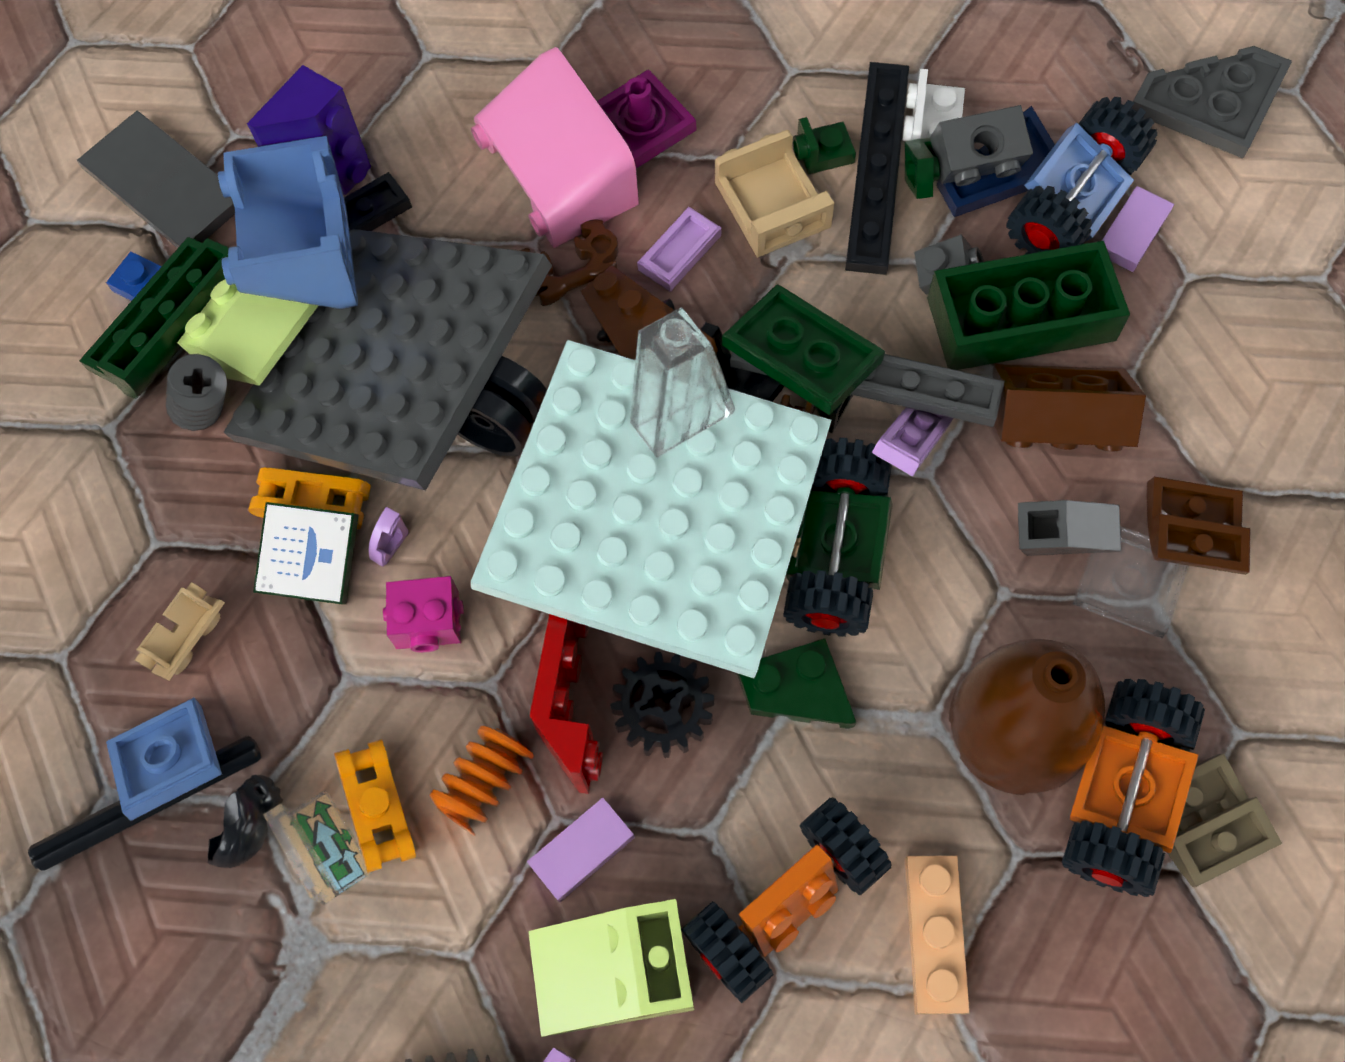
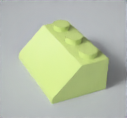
[177,280,319,386]

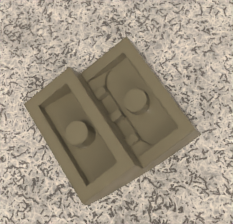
[1167,753,1282,887]

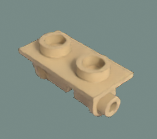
[135,582,225,681]

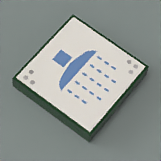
[253,502,359,604]

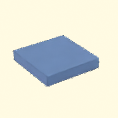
[106,697,222,821]

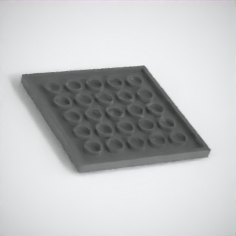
[224,229,552,491]

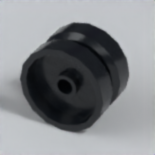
[457,356,547,457]

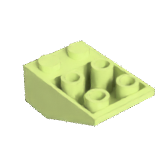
[528,899,694,1037]

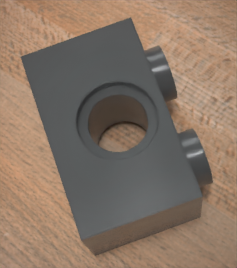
[930,105,1033,186]

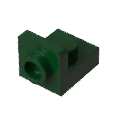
[792,117,856,175]
[904,138,940,199]

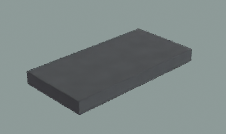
[77,110,235,248]

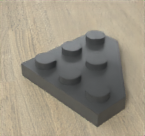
[1132,46,1292,158]

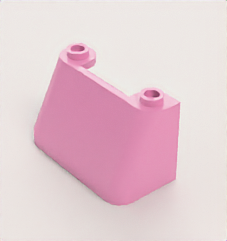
[471,47,639,248]

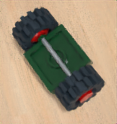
[783,438,892,637]

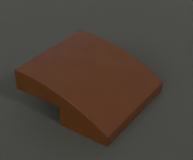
[1147,476,1250,575]

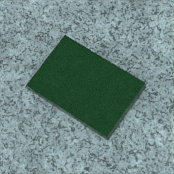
[722,284,885,415]

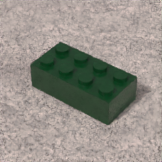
[927,241,1130,370]

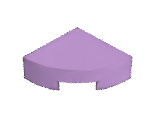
[369,507,408,567]

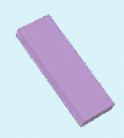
[872,407,954,477]

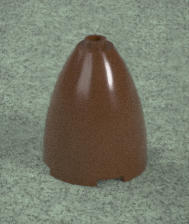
[949,639,1105,795]

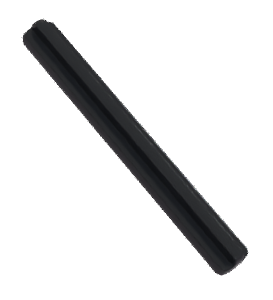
[28,736,261,871]

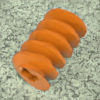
[429,726,534,836]

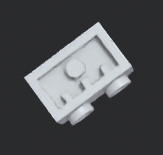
[902,68,965,141]

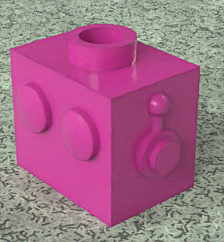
[383,576,464,653]

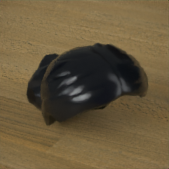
[208,775,283,868]

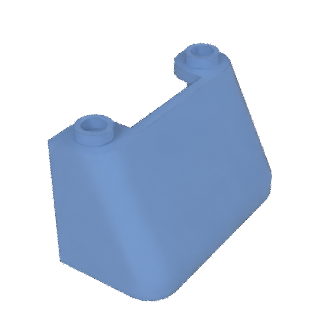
[218,136,358,309]

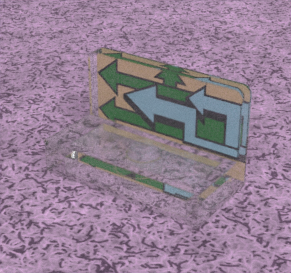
[263,791,372,905]

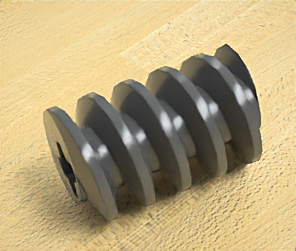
[166,354,227,431]

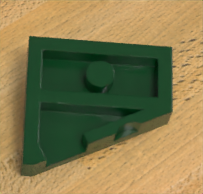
[737,638,856,729]

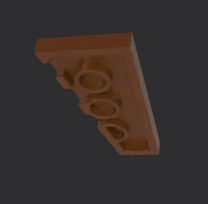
[581,265,719,376]

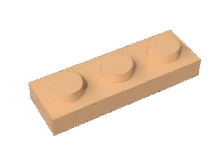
[905,856,969,1015]

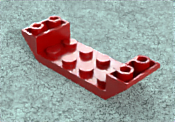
[529,614,603,794]

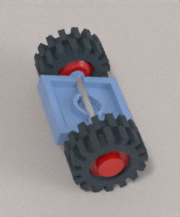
[1006,97,1158,255]

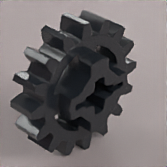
[610,652,714,758]

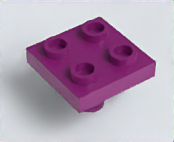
[597,69,697,169]

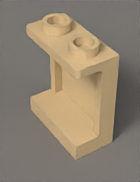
[715,130,834,258]

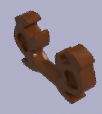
[520,220,619,306]

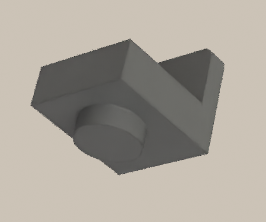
[914,234,984,295]

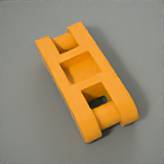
[248,467,371,529]
[334,739,416,873]

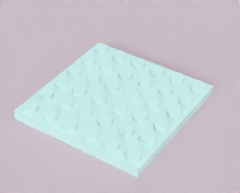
[471,340,831,678]

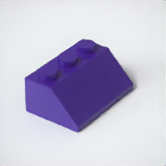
[247,65,371,195]

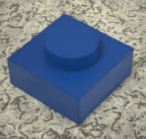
[106,251,162,301]

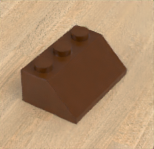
[993,364,1146,452]

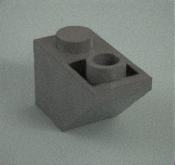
[1018,500,1122,556]

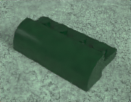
[79,237,229,399]

